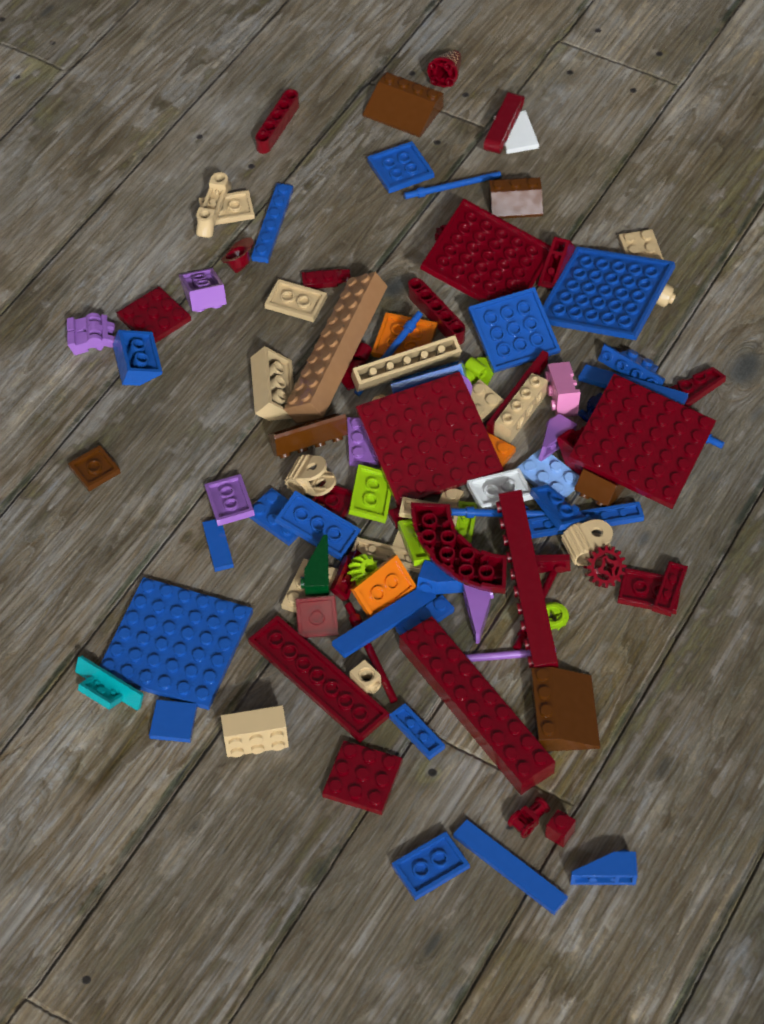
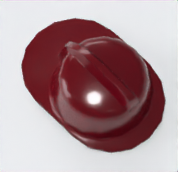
[221,238,254,273]

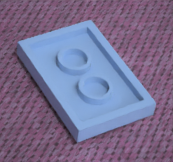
[516,448,580,498]

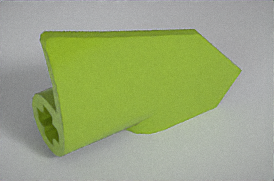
[464,357,494,386]

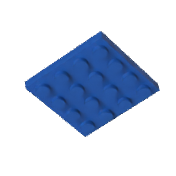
[468,287,561,373]

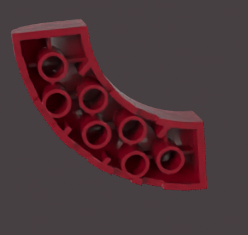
[411,502,507,594]

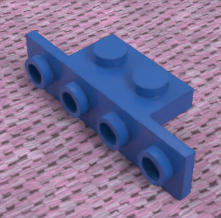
[598,344,665,386]

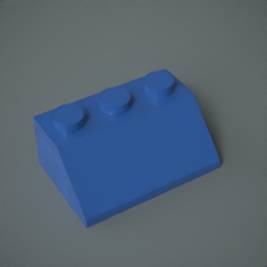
[113,330,163,386]

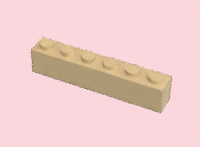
[351,335,462,392]

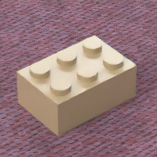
[221,705,289,757]

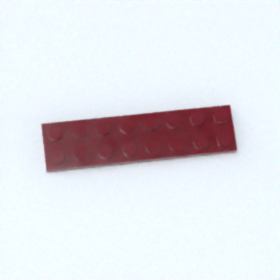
[248,615,389,743]

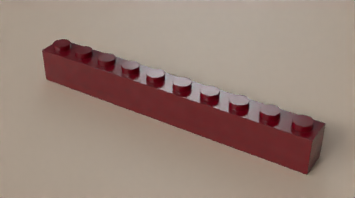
[496,490,558,668]

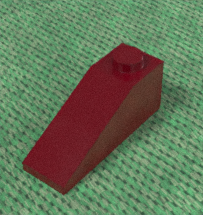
[538,237,575,289]

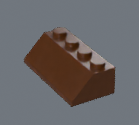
[268,413,348,458]

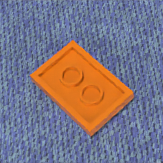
[350,555,417,618]

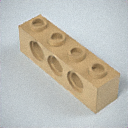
[494,373,548,443]

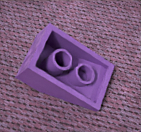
[179,268,227,312]

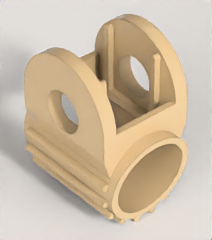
[284,454,336,496]
[561,519,613,566]

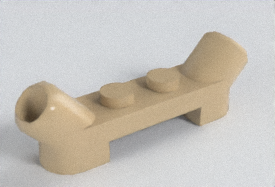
[196,172,232,238]

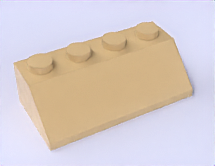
[250,346,294,421]

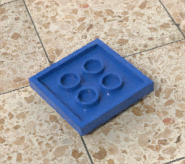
[367,141,434,193]

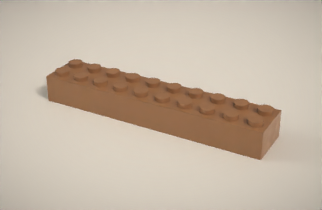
[284,272,388,423]

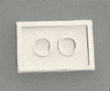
[494,111,539,154]
[466,468,533,509]

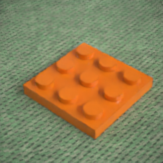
[372,312,438,358]

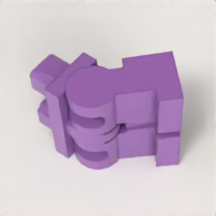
[67,313,115,355]

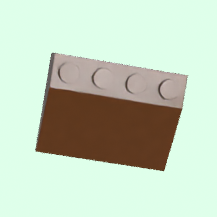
[363,72,443,138]
[530,667,600,752]

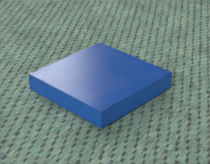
[149,700,198,743]

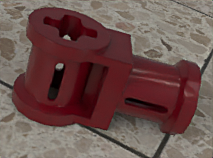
[507,797,550,839]

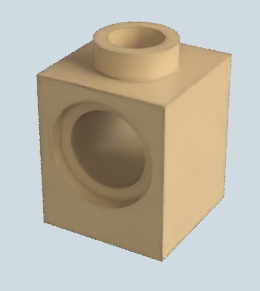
[350,660,381,695]

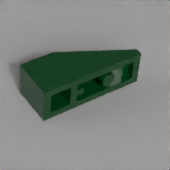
[301,535,329,596]

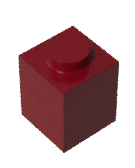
[545,810,576,847]

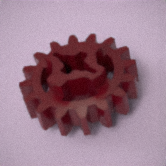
[583,545,627,588]

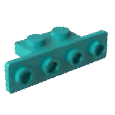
[75,655,144,711]

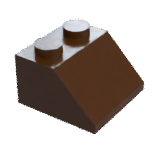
[574,469,625,507]

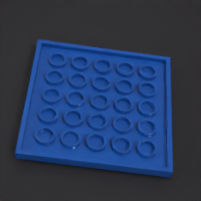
[543,246,675,340]
[100,577,253,710]

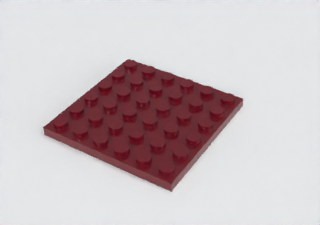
[420,199,551,303]
[356,371,503,508]
[568,374,716,509]

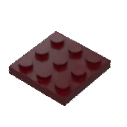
[116,286,191,343]
[322,740,403,815]

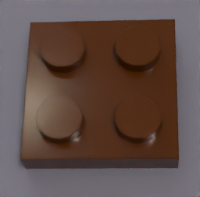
[68,445,121,491]

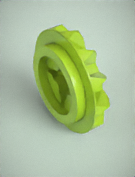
[546,602,569,631]

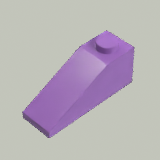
[538,413,577,462]
[463,584,494,644]

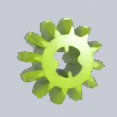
[347,554,378,584]

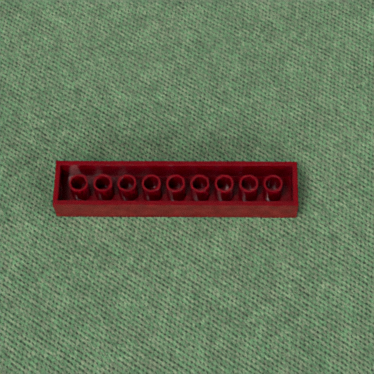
[399,616,556,795]

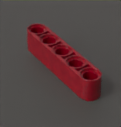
[255,89,299,154]
[483,92,525,154]
[408,278,465,345]

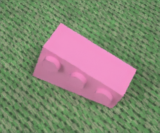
[544,362,580,417]

